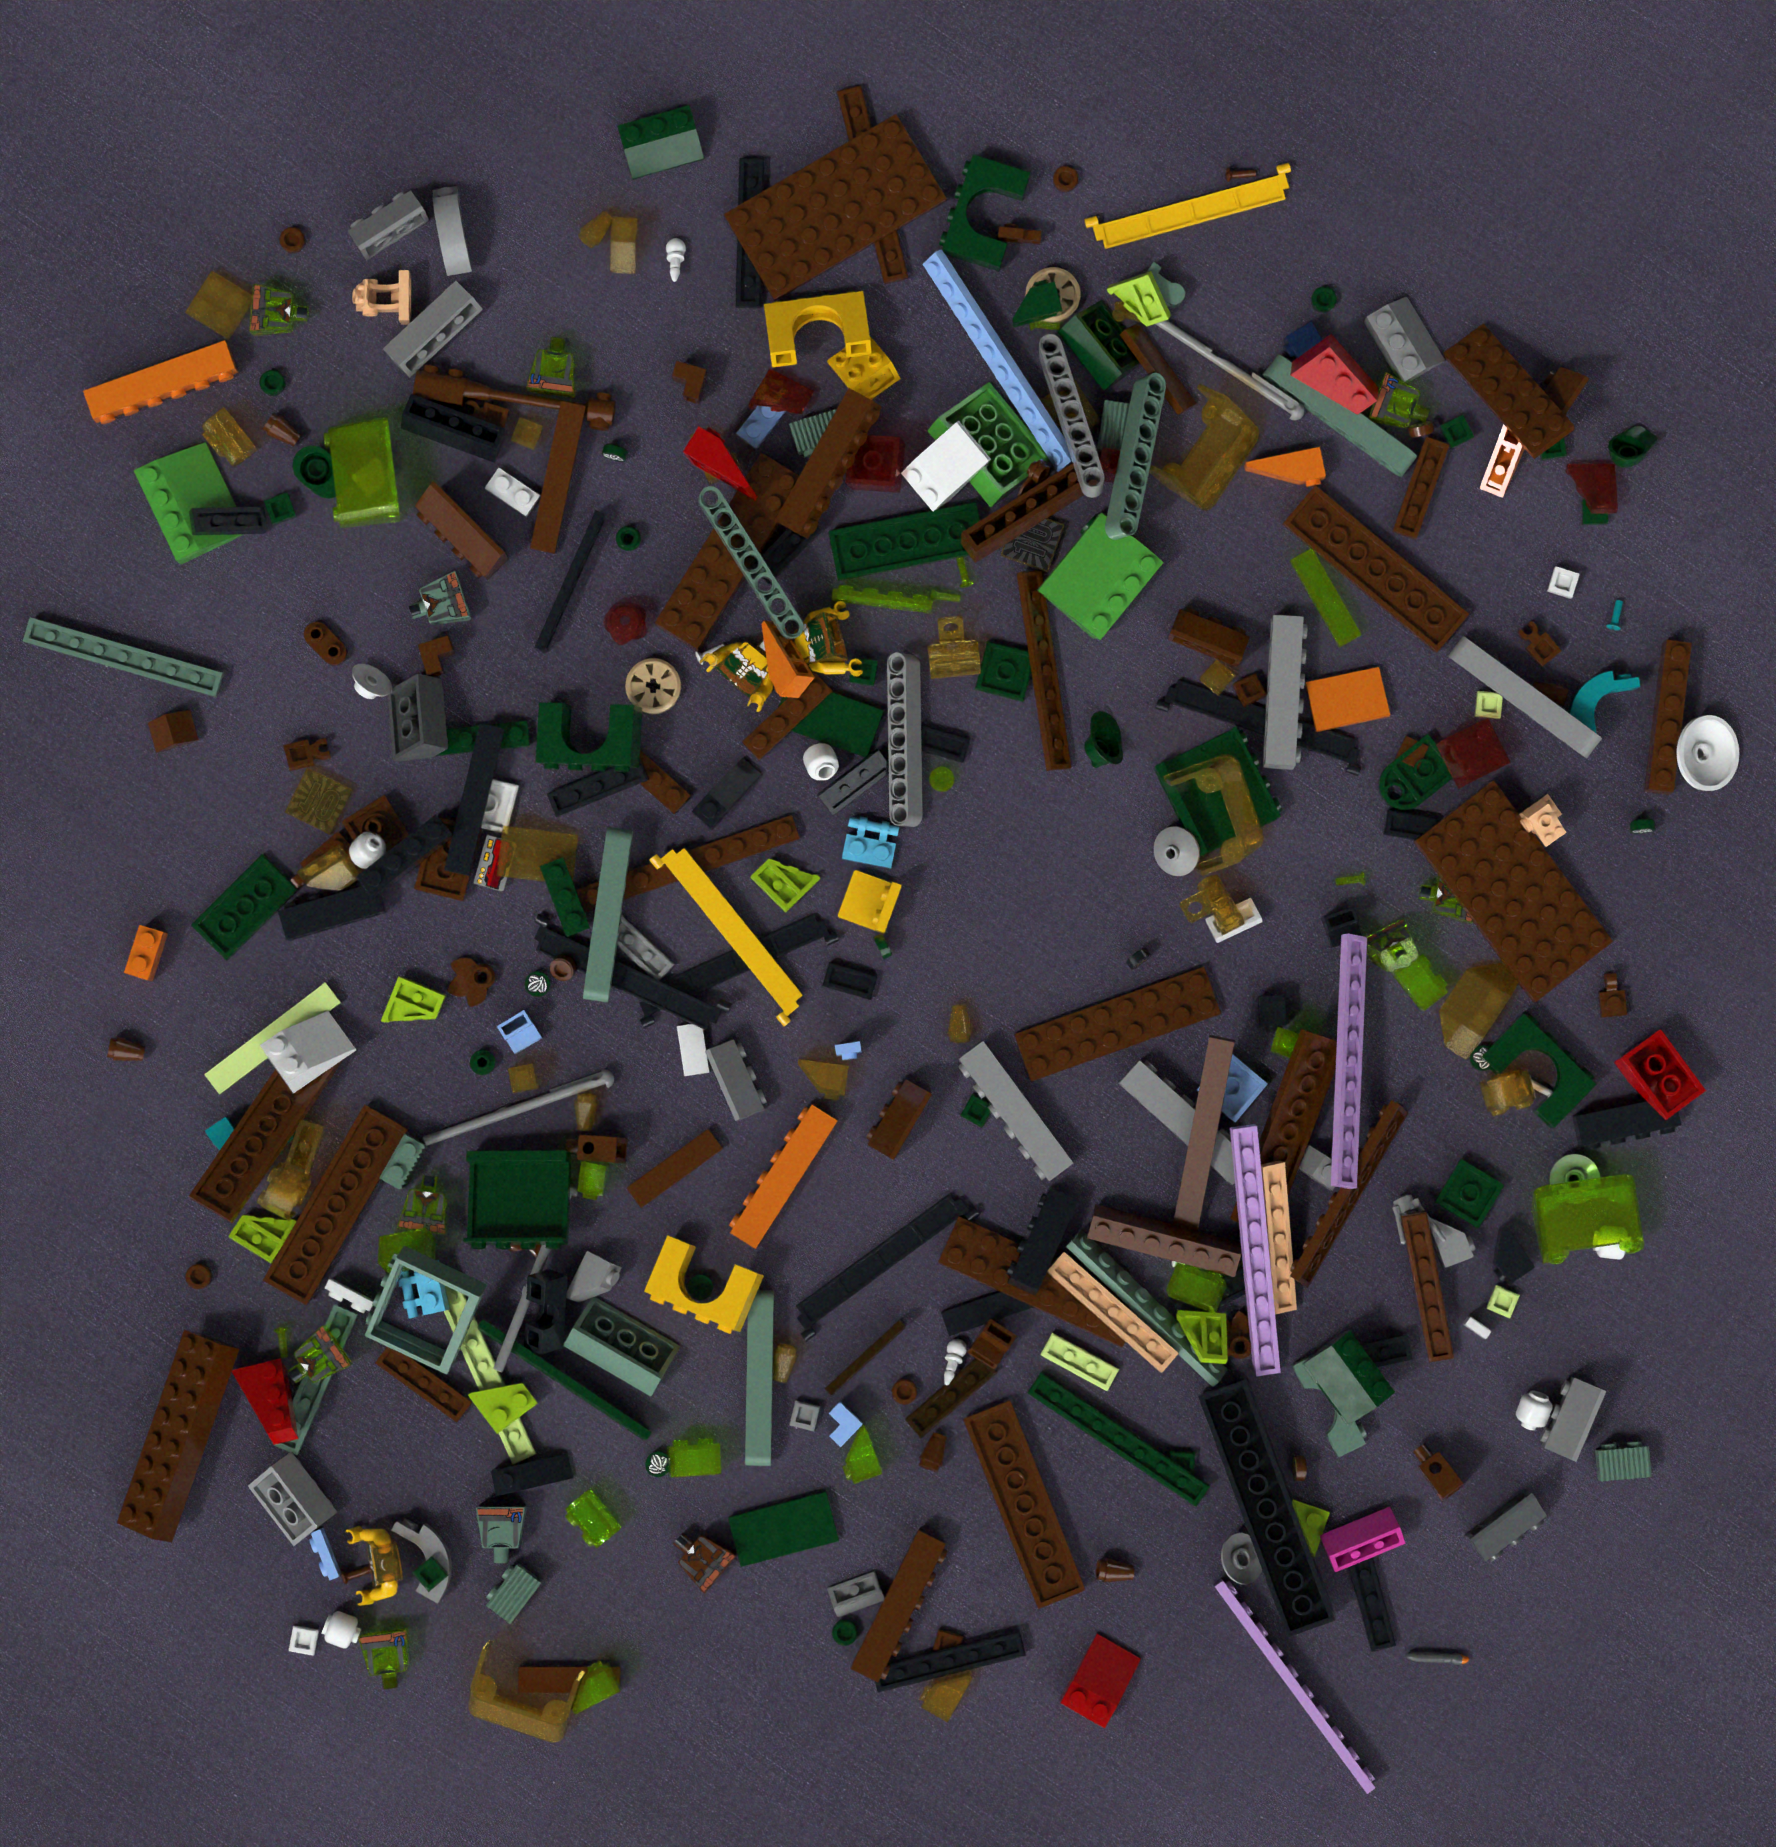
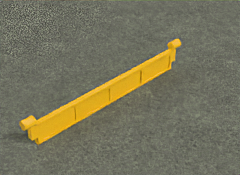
[1084,163,1291,249]
[649,848,803,1027]

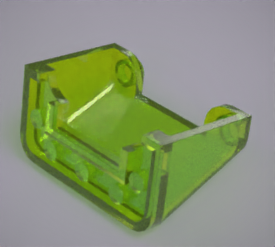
[323,416,400,528]
[1531,1174,1644,1264]

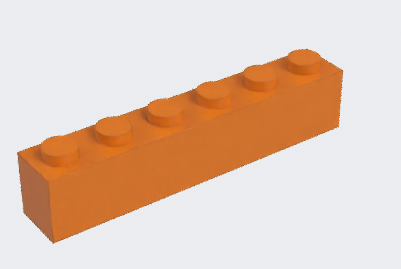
[83,340,238,424]
[729,1105,838,1249]

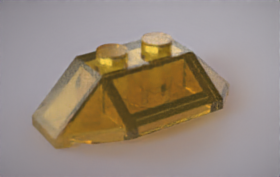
[1439,962,1518,1060]

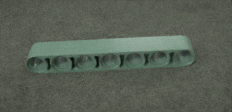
[1263,354,1417,477]
[1105,373,1166,540]
[698,486,803,639]
[583,827,633,1003]
[745,1290,774,1466]

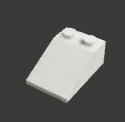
[901,421,991,511]
[260,1011,356,1093]

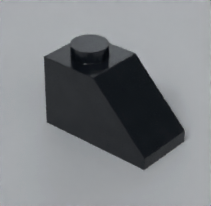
[1493,1225,1535,1285]

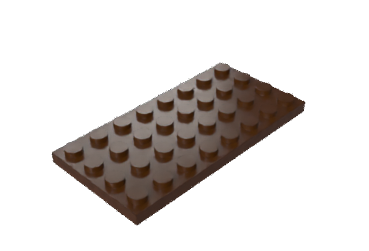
[724,114,947,302]
[1413,780,1613,1003]

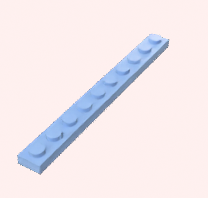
[923,249,1072,472]

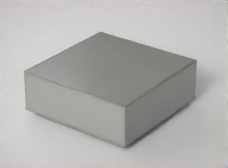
[790,1400,820,1431]

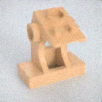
[352,270,411,325]
[1519,794,1566,847]

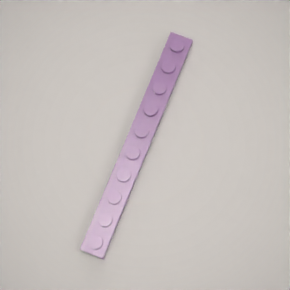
[1331,934,1367,1189]
[1230,1124,1281,1377]
[1213,1579,1375,1794]

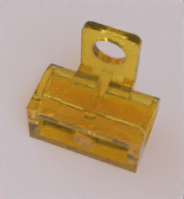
[202,407,258,467]
[927,616,981,679]
[1179,875,1245,936]

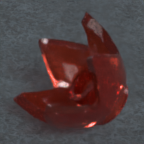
[603,600,647,645]

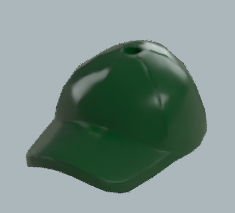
[1608,425,1658,468]

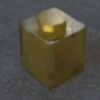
[508,1063,540,1094]

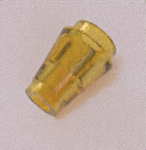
[578,211,614,248]
[947,1005,972,1043]
[574,1093,599,1131]
[773,1343,798,1383]

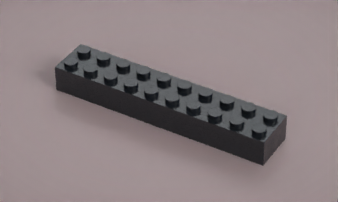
[1198,1377,1336,1638]

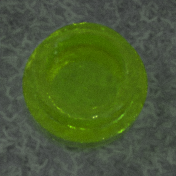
[929,767,954,792]

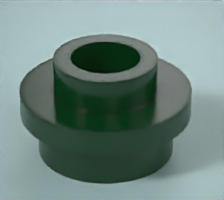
[616,526,641,551]
[470,1050,495,1075]

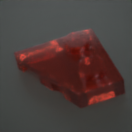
[748,369,814,414]
[1565,464,1618,514]

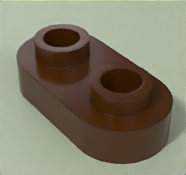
[304,622,347,666]

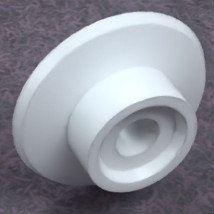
[352,664,392,699]

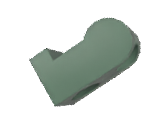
[1146,262,1185,308]

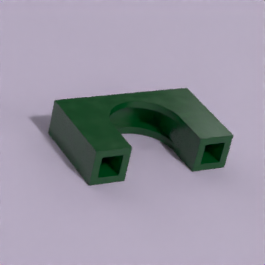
[939,154,1030,272]
[535,702,642,772]
[1479,1013,1597,1129]

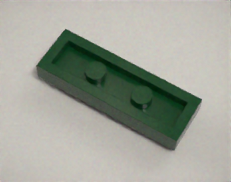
[540,857,590,937]

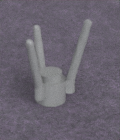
[1392,1195,1446,1244]

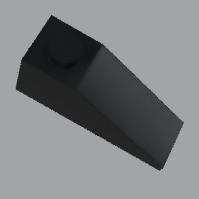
[691,758,762,831]
[491,1453,573,1496]

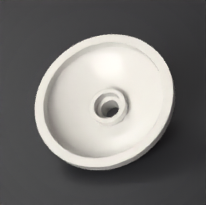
[1677,715,1739,791]

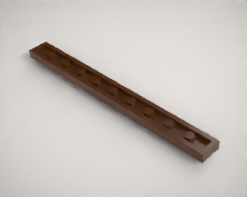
[576,815,800,914]

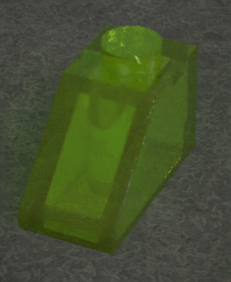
[1270,1027,1299,1060]
[577,1161,610,1200]
[842,1425,883,1484]
[572,1660,622,1715]

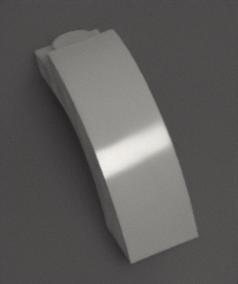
[432,186,472,276]
[392,1518,452,1603]

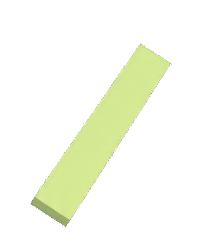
[204,983,341,1095]

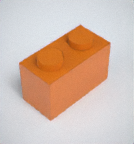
[124,925,168,982]

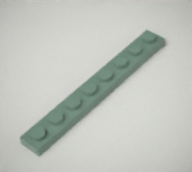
[23,617,224,698]
[1066,1229,1228,1387]

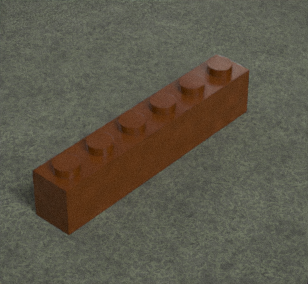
[775,388,882,539]
[961,457,1099,563]
[1644,640,1692,795]
[1087,1204,1242,1277]
[850,1530,948,1683]

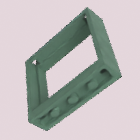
[364,1246,487,1374]

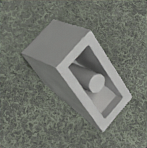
[1298,1144,1335,1191]
[1429,1218,1475,1268]
[566,1251,622,1303]

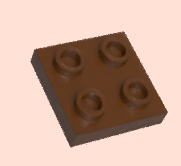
[342,795,410,854]

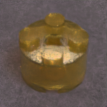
[1479,1068,1536,1116]
[257,1162,312,1221]

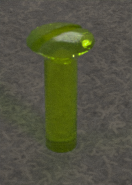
[1029,321,1060,331]
[956,557,974,588]
[930,588,961,602]
[1335,871,1366,886]
[273,1327,288,1358]

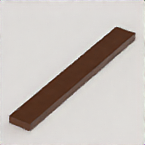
[837,85,908,285]
[1017,570,1072,771]
[1173,1035,1235,1232]

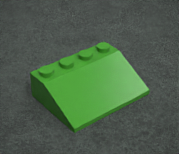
[927,382,1050,507]
[134,442,245,564]
[1037,513,1164,640]

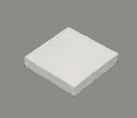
[481,779,519,835]

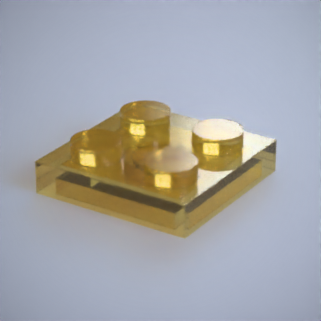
[185,271,253,340]

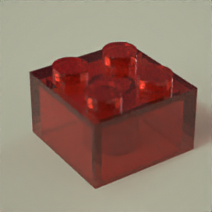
[845,435,906,493]
[1436,718,1511,789]

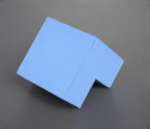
[497,1010,542,1054]
[829,1401,863,1447]

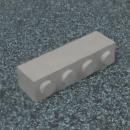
[383,281,483,378]

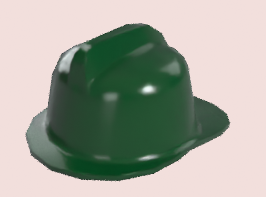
[292,445,349,499]
[1084,711,1123,768]

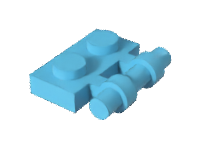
[842,816,899,869]
[398,1260,450,1318]

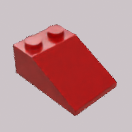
[683,426,758,501]
[1614,1029,1706,1120]
[1059,1633,1141,1729]

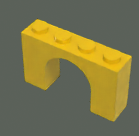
[764,291,872,368]
[644,1235,764,1334]

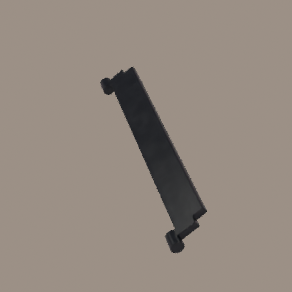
[1155,680,1361,776]
[534,914,732,1030]
[639,914,839,1028]
[796,1194,980,1342]

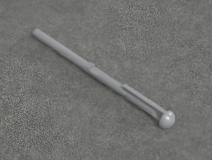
[1156,320,1304,420]
[423,1069,614,1146]
[493,1184,577,1372]

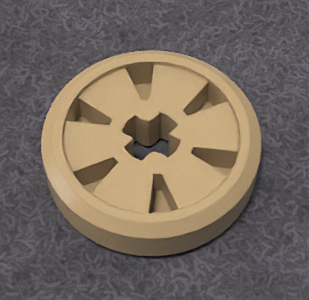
[1025,267,1080,323]
[625,658,681,714]

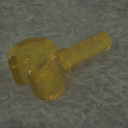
[1112,301,1143,324]

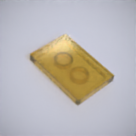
[497,826,578,882]

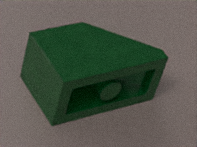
[1012,280,1062,328]

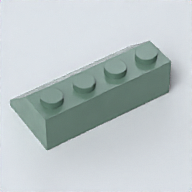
[564,1297,681,1396]

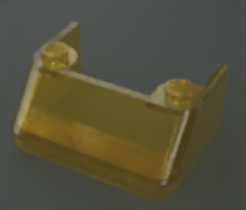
[1149,383,1259,511]
[1163,754,1264,876]
[468,1640,585,1743]

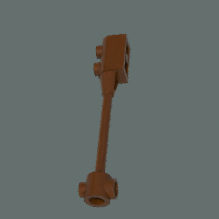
[413,365,616,431]

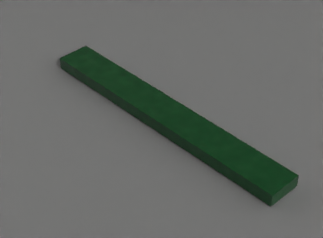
[477,1319,652,1441]
[1027,1372,1210,1507]

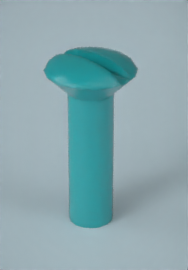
[1606,600,1623,631]

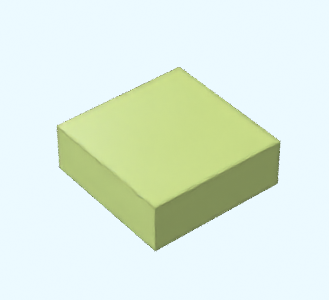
[1475,691,1503,719]
[1486,1285,1520,1318]

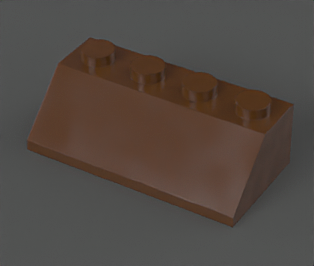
[415,481,508,580]

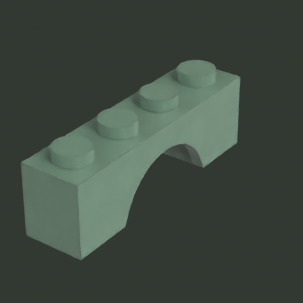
[1291,1353,1367,1457]

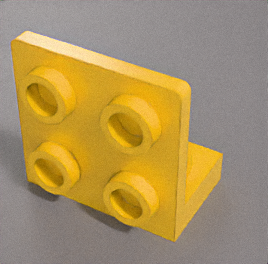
[827,336,901,400]
[838,870,902,934]

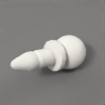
[666,238,686,282]
[944,1339,967,1385]

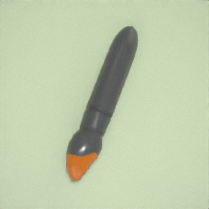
[1406,1652,1469,1665]

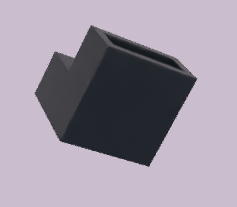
[1321,906,1362,948]

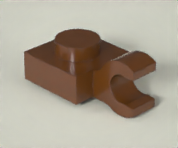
[1598,973,1627,1018]

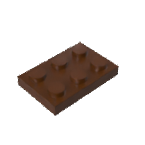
[414,818,482,902]

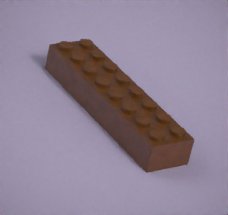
[655,453,799,652]
[117,1330,239,1543]

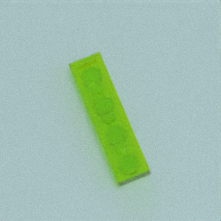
[1289,548,1362,648]
[832,585,933,614]

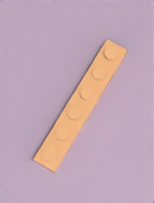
[1261,1161,1297,1314]
[1047,1252,1179,1373]

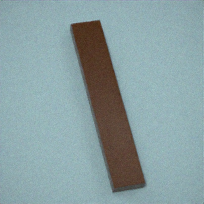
[530,401,586,554]
[1401,1210,1454,1363]

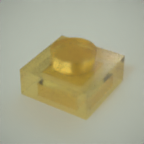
[511,417,544,451]
[1199,659,1236,696]

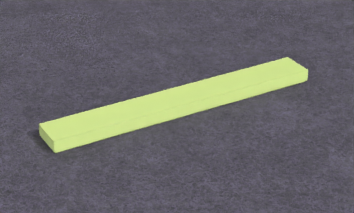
[444,1286,537,1464]

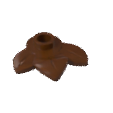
[1018,459,1050,497]
[447,958,495,1007]
[1226,1311,1251,1359]

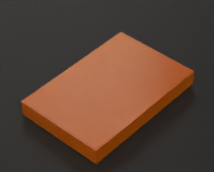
[1305,667,1390,732]

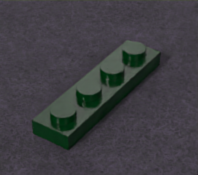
[434,721,530,757]

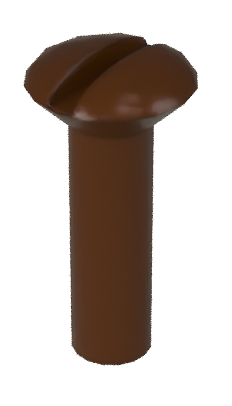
[1225,168,1256,182]
[341,1566,372,1585]

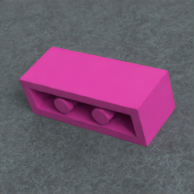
[1319,1507,1406,1572]

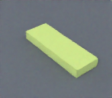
[1040,1333,1119,1391]

